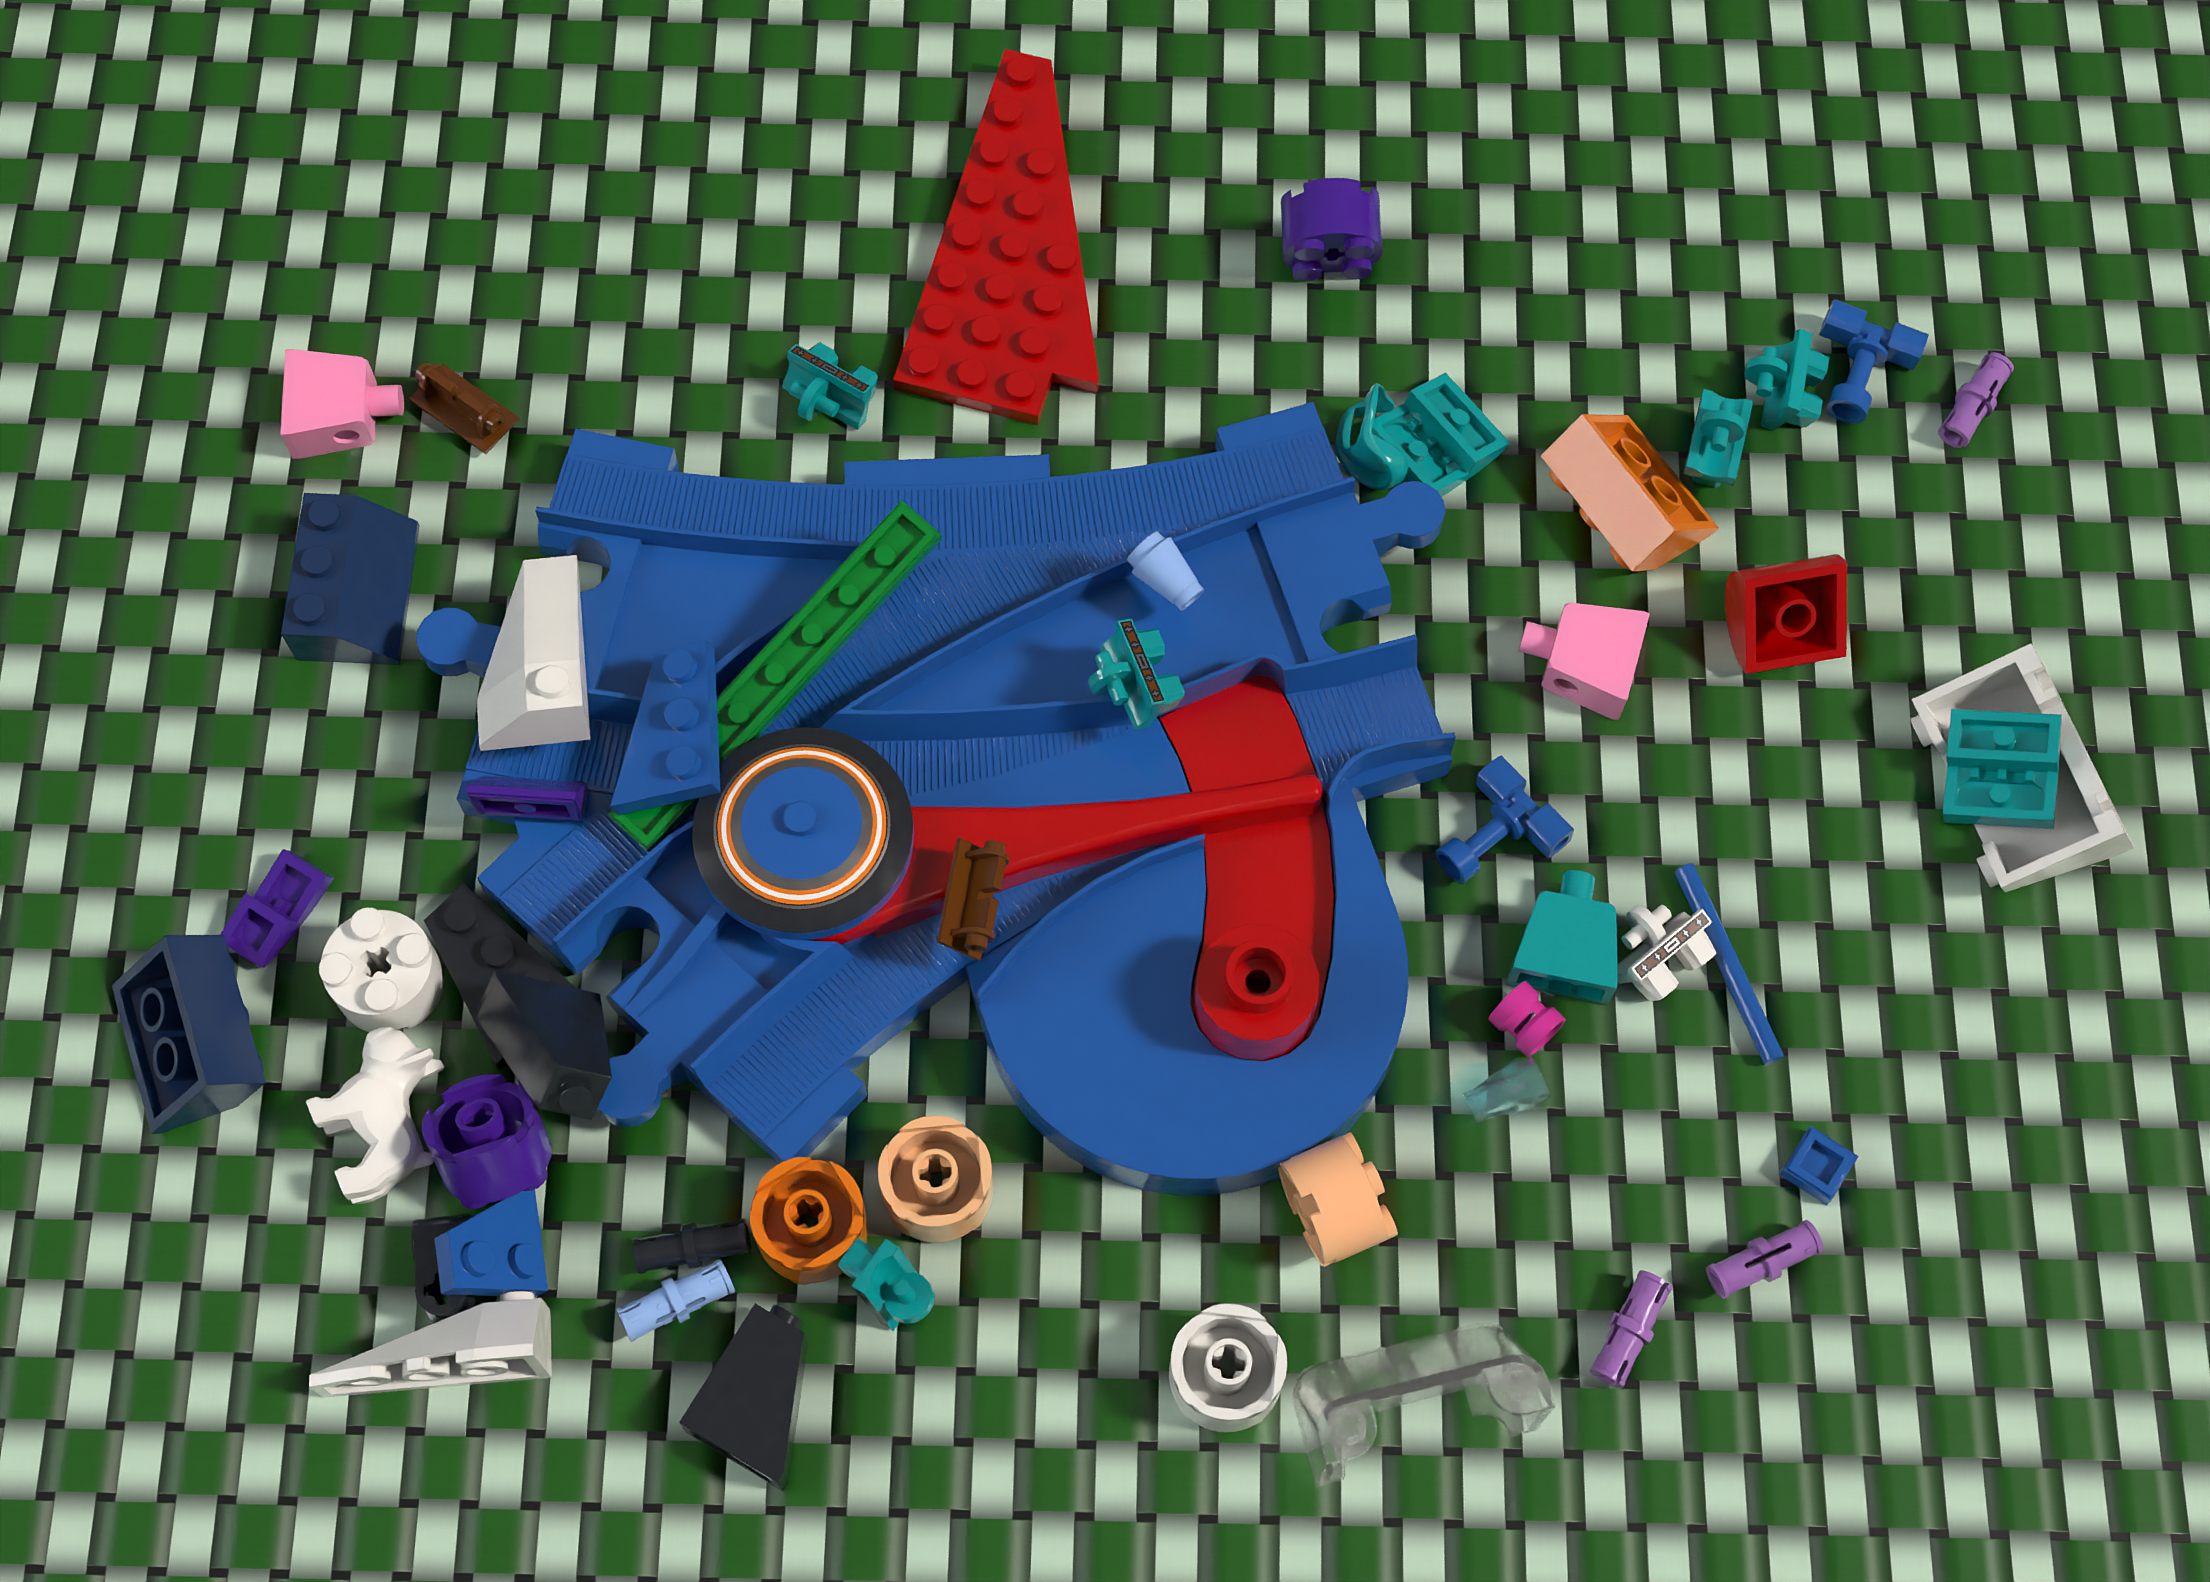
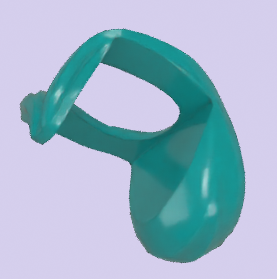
[1335,383,1408,490]

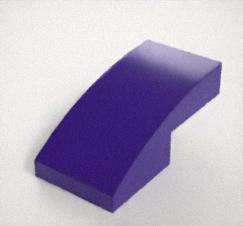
[220,849,334,968]

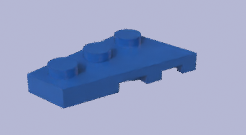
[610,640,721,815]

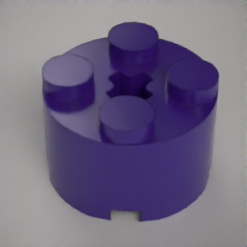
[1280,178,1383,281]
[422,1074,552,1209]

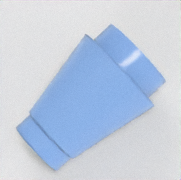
[1127,531,1204,611]

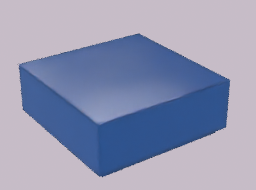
[1779,1126,1859,1205]

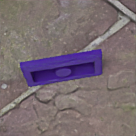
[466,776,588,821]

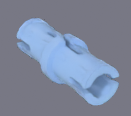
[615,1259,735,1342]

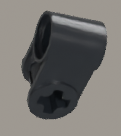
[411,1213,477,1323]

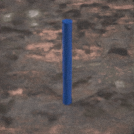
[1674,863,1784,1065]

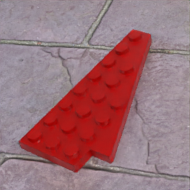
[893,49,1099,425]

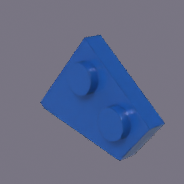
[435,1190,548,1297]

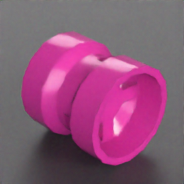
[1488,981,1566,1058]

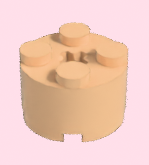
[878,1116,993,1243]
[1278,1132,1398,1267]

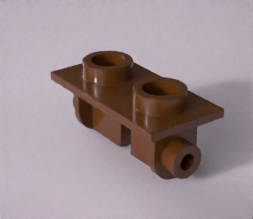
[409,362,519,455]
[936,838,1010,961]

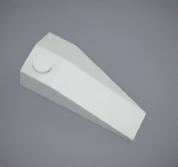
[477,555,590,751]
[309,1291,552,1397]

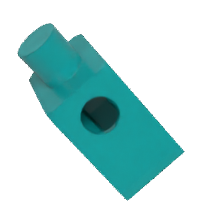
[1506,870,1618,1005]

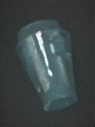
[1463,1057,1550,1123]

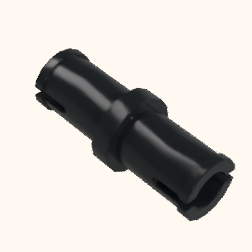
[633,1218,752,1274]

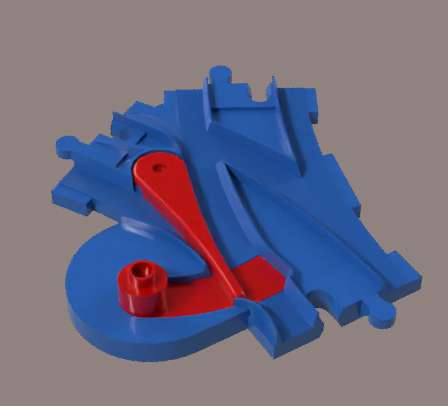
[416,402,1456,1196]

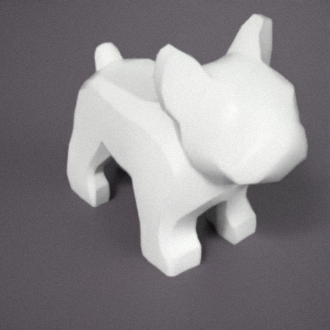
[306,1027,444,1205]

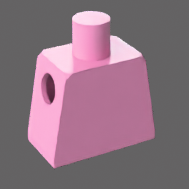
[280,349,404,459]
[1518,603,1650,721]

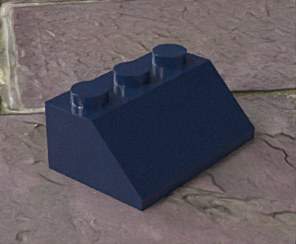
[281,493,420,665]
[112,935,266,1134]

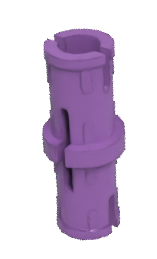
[1938,352,2014,448]
[1706,1220,1824,1299]
[1589,1270,1673,1389]

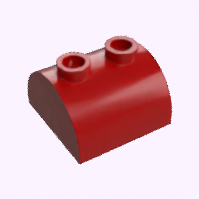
[1725,554,1847,674]

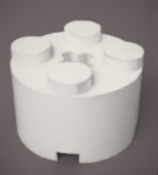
[319,908,444,1032]
[1169,1304,1287,1432]

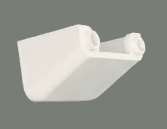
[1910,643,2134,892]

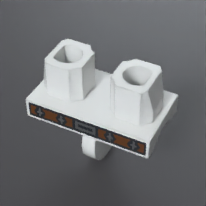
[1618,905,1716,1001]

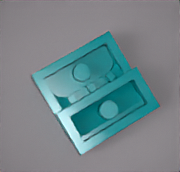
[1372,372,1510,497]
[1943,709,2062,829]

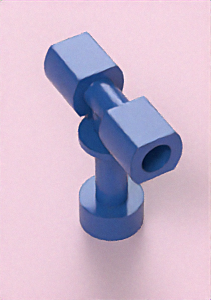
[1819,299,1929,424]
[1435,755,1574,884]

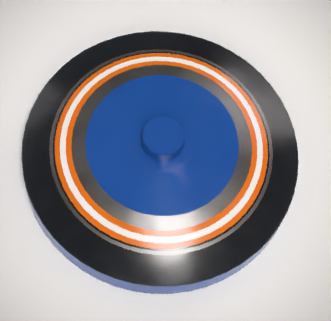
[692,727,914,940]

